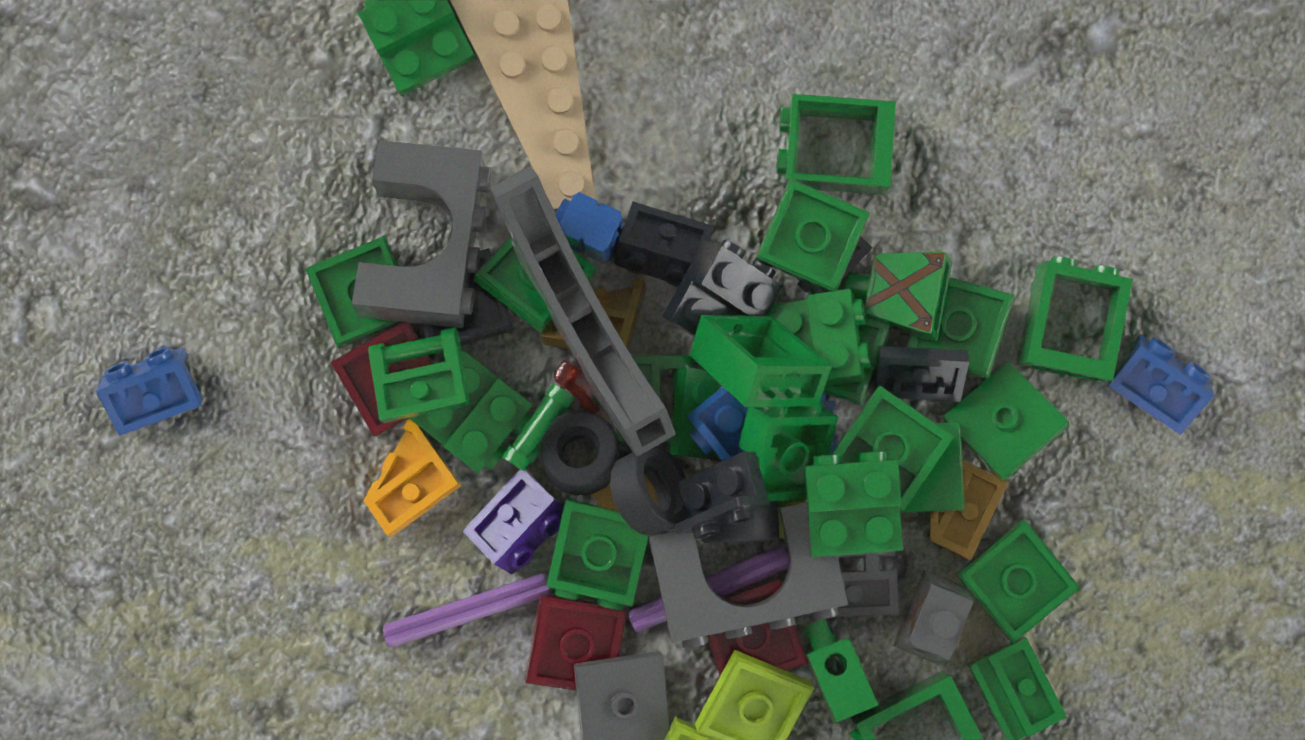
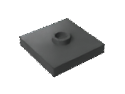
[574,651,670,740]

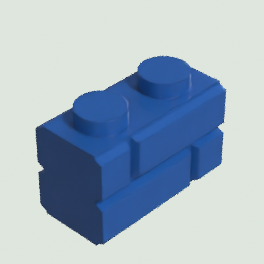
[555,192,624,264]

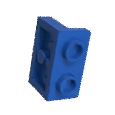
[1108,335,1215,435]
[96,347,203,436]
[686,387,748,463]

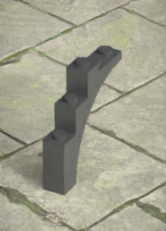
[490,166,676,457]

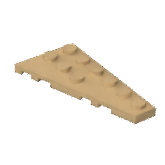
[450,0,596,212]

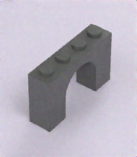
[352,140,491,328]
[649,502,848,648]

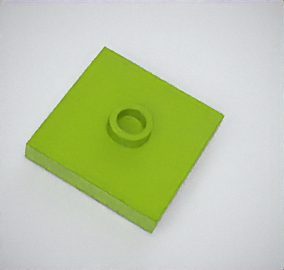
[695,650,815,740]

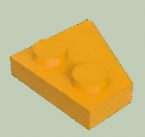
[363,419,462,537]

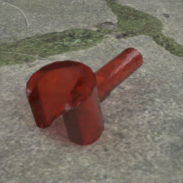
[554,360,600,414]

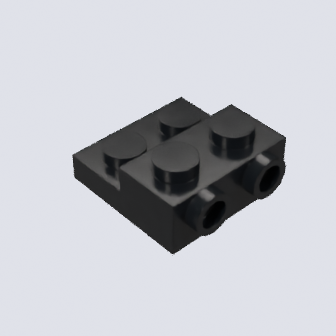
[662,240,783,337]

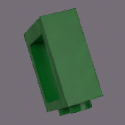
[776,94,896,195]
[1016,256,1133,384]
[689,315,832,407]
[849,670,984,740]

